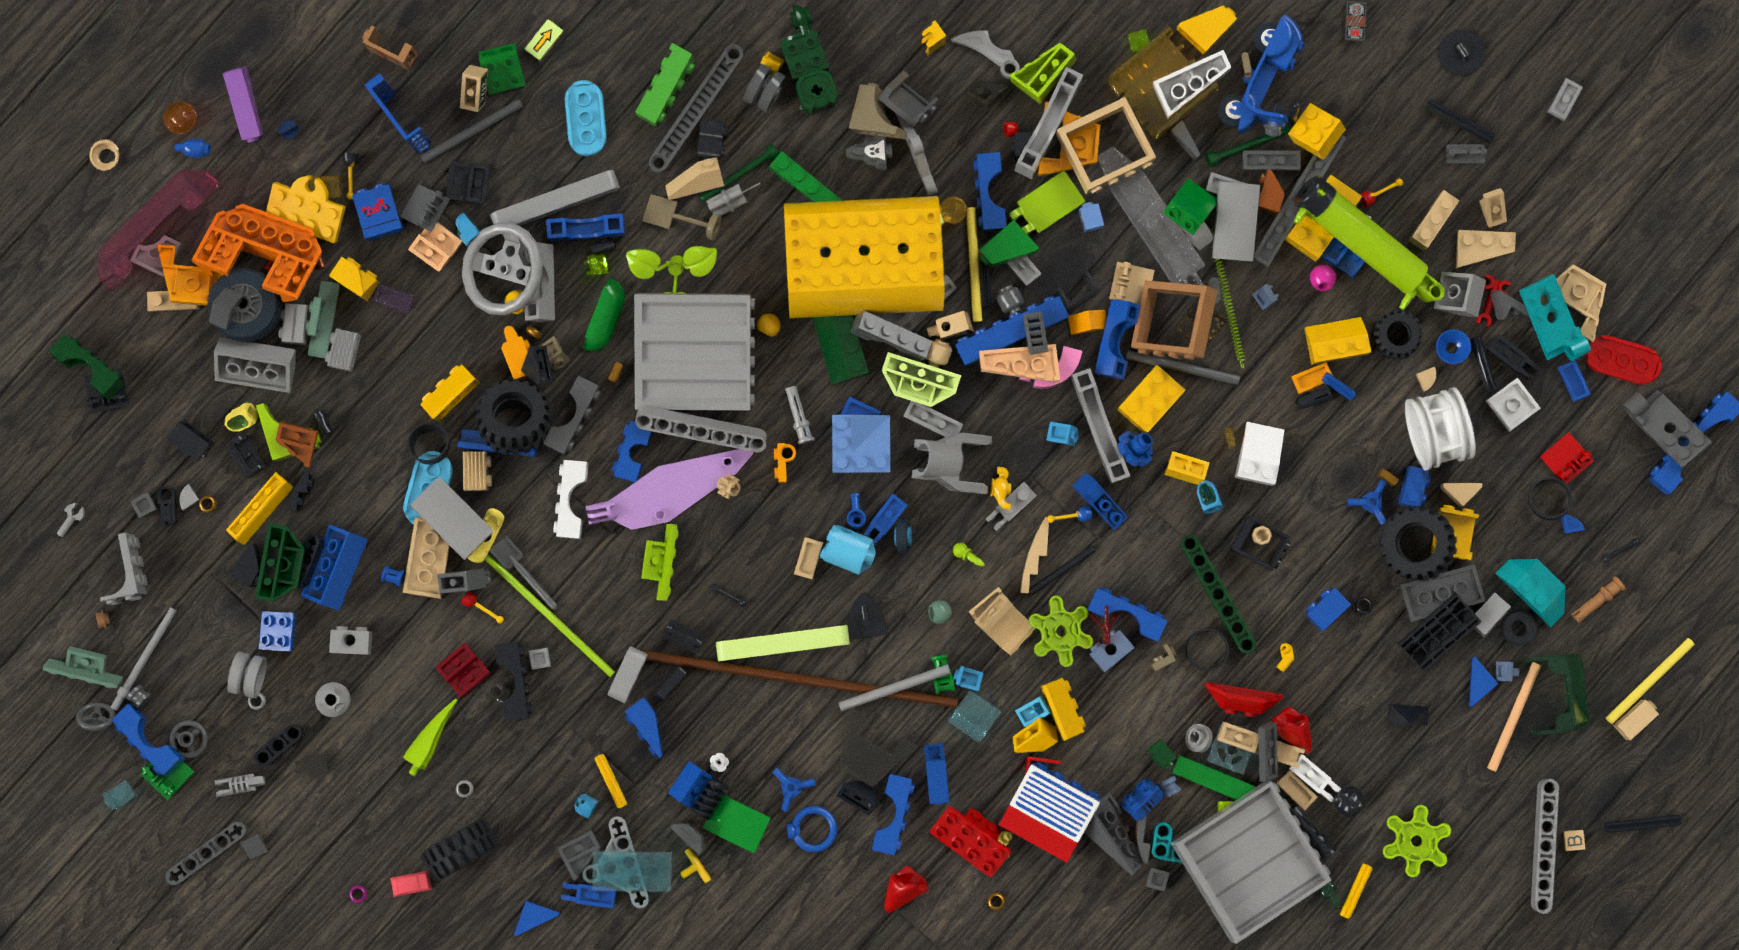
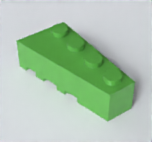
[635,43,695,127]

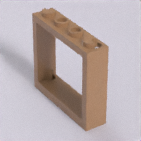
[1131,280,1218,360]

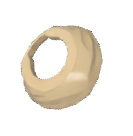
[89,139,119,171]

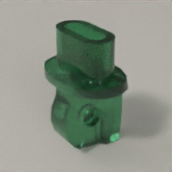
[1318,881,1341,910]

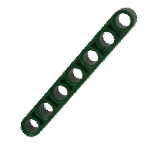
[1180,535,1256,654]

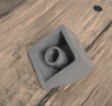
[1433,272,1486,317]

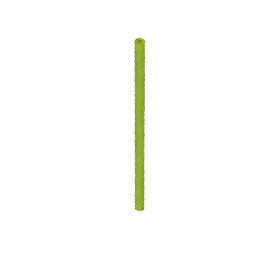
[485,554,615,677]

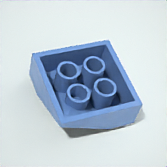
[832,415,890,473]

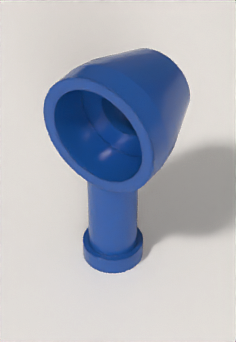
[847,493,866,529]

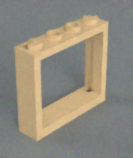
[1055,97,1156,194]

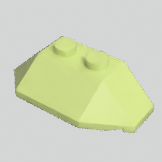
[882,352,961,407]

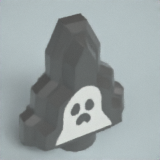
[846,136,892,170]

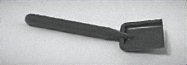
[490,536,558,610]

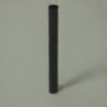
[1029,546,1096,595]

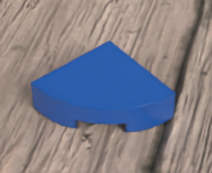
[1561,514,1585,534]

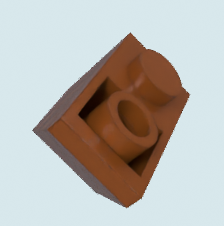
[1258,169,1285,215]

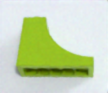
[256,403,321,462]

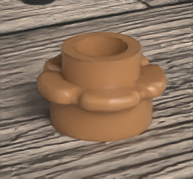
[95,610,110,629]

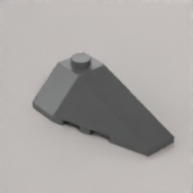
[1084,792,1143,875]

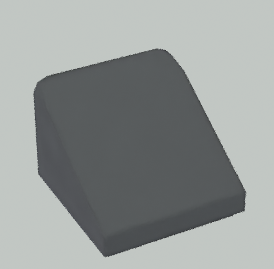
[241,834,268,860]

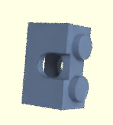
[1089,629,1134,672]

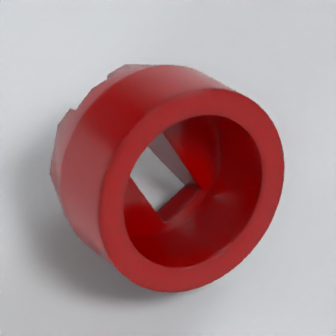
[1003,122,1018,137]

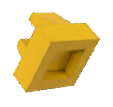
[761,52,785,77]

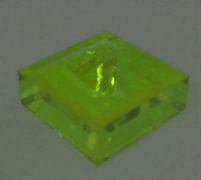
[1127,29,1151,53]

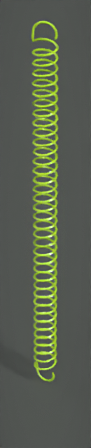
[1211,228,1245,368]

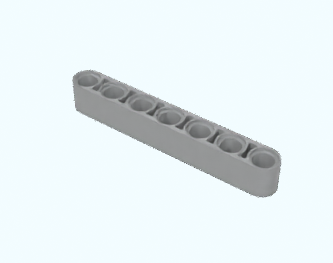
[490,170,620,226]
[635,406,767,452]
[1531,778,1559,914]

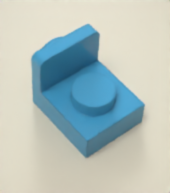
[1046,422,1079,447]

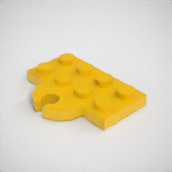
[266,175,346,243]

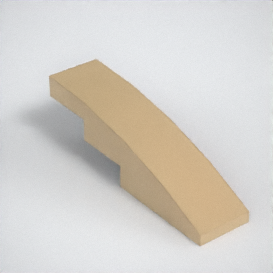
[1020,517,1049,594]

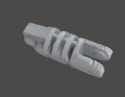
[215,774,266,797]

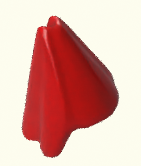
[1271,707,1312,754]
[884,866,929,913]

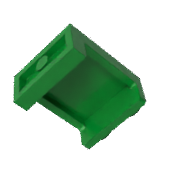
[1163,178,1217,235]

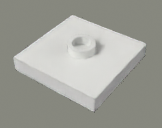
[1486,378,1541,431]

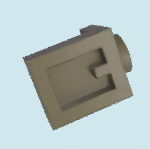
[540,336,570,371]
[1150,644,1177,672]

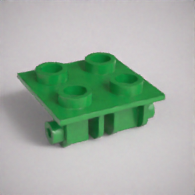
[140,761,194,800]

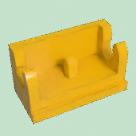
[922,21,946,56]
[1164,451,1209,485]

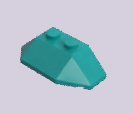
[1495,559,1565,627]

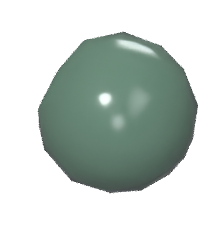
[928,600,952,624]

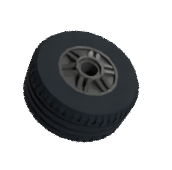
[207,268,284,342]

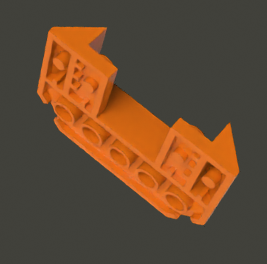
[192,204,322,302]

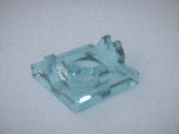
[1207,725,1251,774]

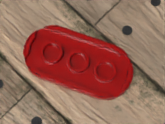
[1585,335,1662,385]

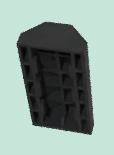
[1397,592,1482,672]

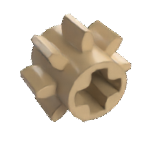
[717,474,740,499]

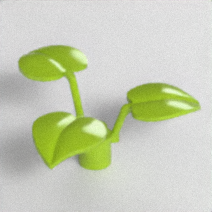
[626,246,717,293]

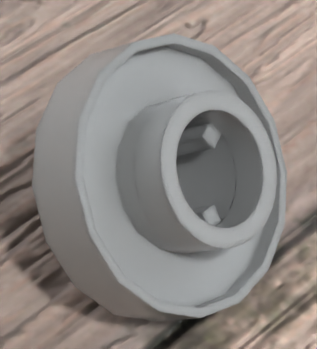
[1185,724,1213,753]

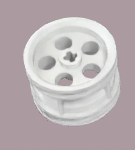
[1405,387,1475,471]

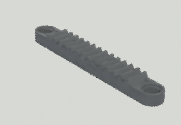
[649,44,743,173]

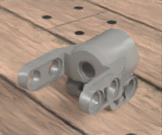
[912,433,992,494]

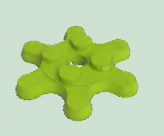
[1029,596,1093,667]
[1382,805,1451,877]

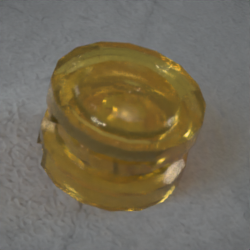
[940,196,967,225]

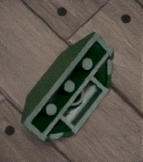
[255,523,305,602]

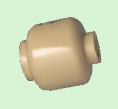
[926,338,952,368]

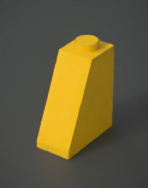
[1176,6,1237,55]

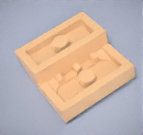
[408,222,463,272]

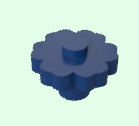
[1117,430,1153,467]

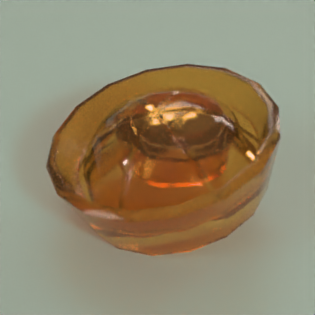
[164,102,197,134]

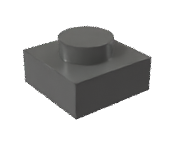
[130,492,158,519]
[1145,867,1169,892]

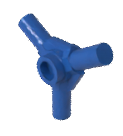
[1347,480,1387,525]
[772,767,816,812]

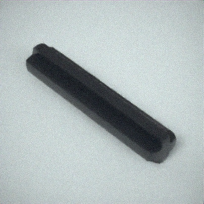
[978,252,992,307]
[1471,336,1497,392]

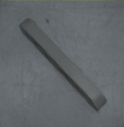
[166,821,248,885]

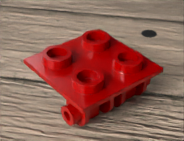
[1540,432,1594,484]

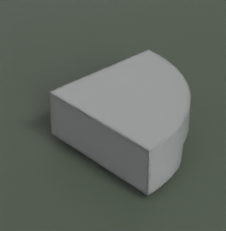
[180,484,200,511]

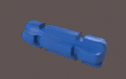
[1322,373,1356,400]

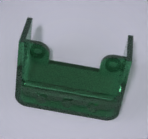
[1523,653,1590,735]

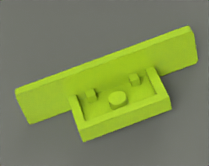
[641,524,678,601]

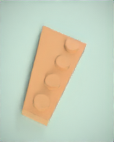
[979,344,1060,383]

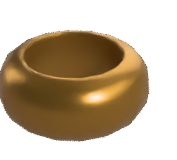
[526,325,542,339]
[199,496,217,513]
[987,892,1005,910]

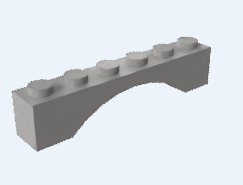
[1015,67,1083,179]
[1071,368,1130,484]

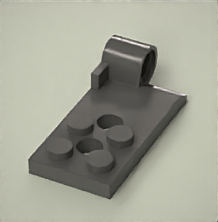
[1622,390,1712,469]

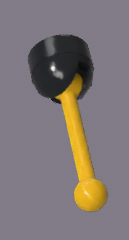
[343,153,358,200]

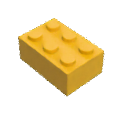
[1117,365,1185,433]

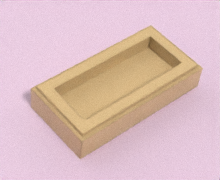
[794,537,823,579]
[1276,770,1318,811]

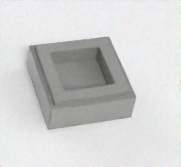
[529,648,551,670]

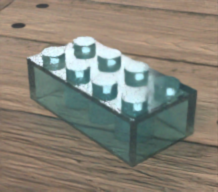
[592,851,672,892]

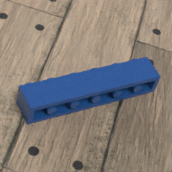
[955,295,1069,367]

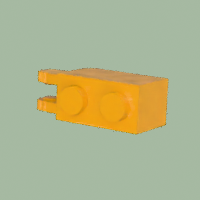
[501,326,531,380]

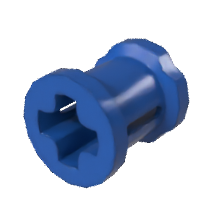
[381,565,405,587]

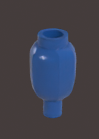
[175,139,211,158]

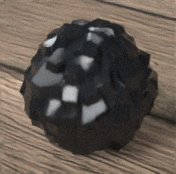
[1334,786,1366,818]

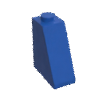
[924,743,949,805]

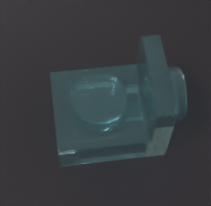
[103,780,137,810]

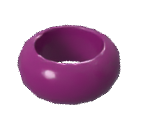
[349,885,367,903]

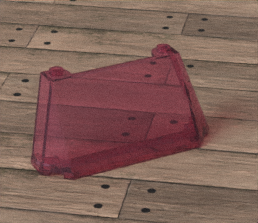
[97,170,221,291]

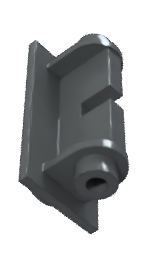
[1446,144,1487,164]

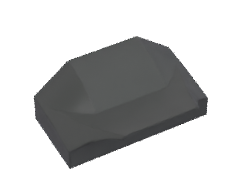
[671,821,705,855]

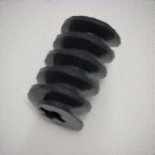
[691,777,730,820]

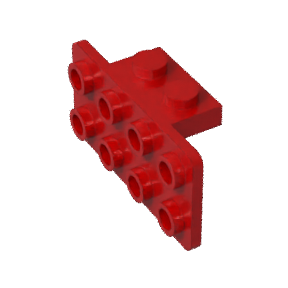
[930,806,1011,877]

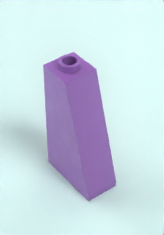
[223,66,263,142]

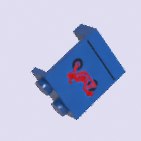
[352,183,404,241]

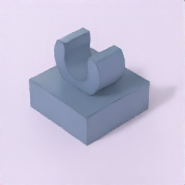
[1252,284,1279,310]
[1495,661,1519,682]

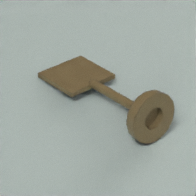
[642,194,721,241]

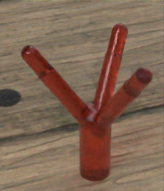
[1088,605,1118,645]

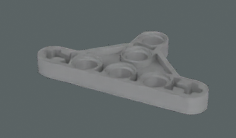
[895,113,938,196]
[583,816,649,908]

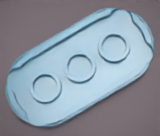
[565,80,607,156]
[403,451,453,524]

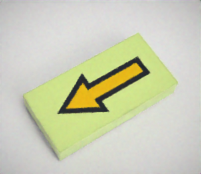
[525,19,563,61]

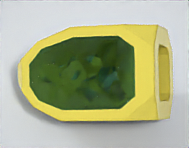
[224,403,259,431]

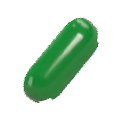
[582,278,626,351]

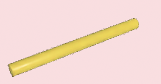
[966,207,982,322]
[1605,638,1695,724]

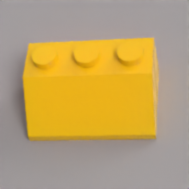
[1304,317,1371,365]
[420,365,480,422]
[1040,678,1086,741]

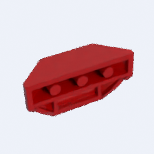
[1204,682,1283,717]

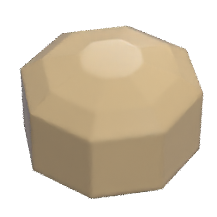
[1252,526,1272,545]

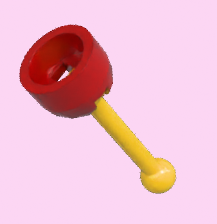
[1360,179,1403,208]
[460,591,504,624]

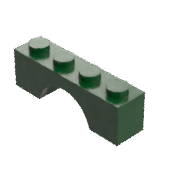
[49,335,124,401]

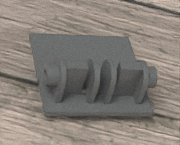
[400,184,450,232]

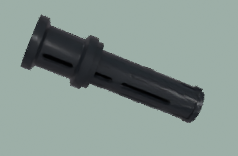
[1290,805,1337,860]

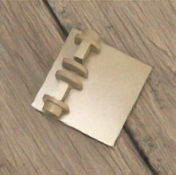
[1109,262,1155,305]

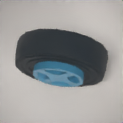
[894,519,912,554]

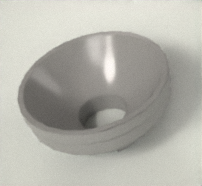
[315,682,351,717]

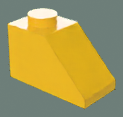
[1013,717,1058,753]

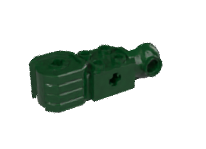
[781,5,838,116]

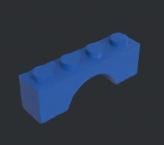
[973,152,1006,232]
[546,214,626,242]
[1095,299,1141,380]
[1087,587,1167,642]
[112,704,185,776]
[872,774,915,855]

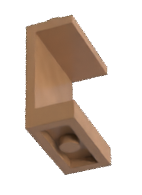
[362,25,418,70]

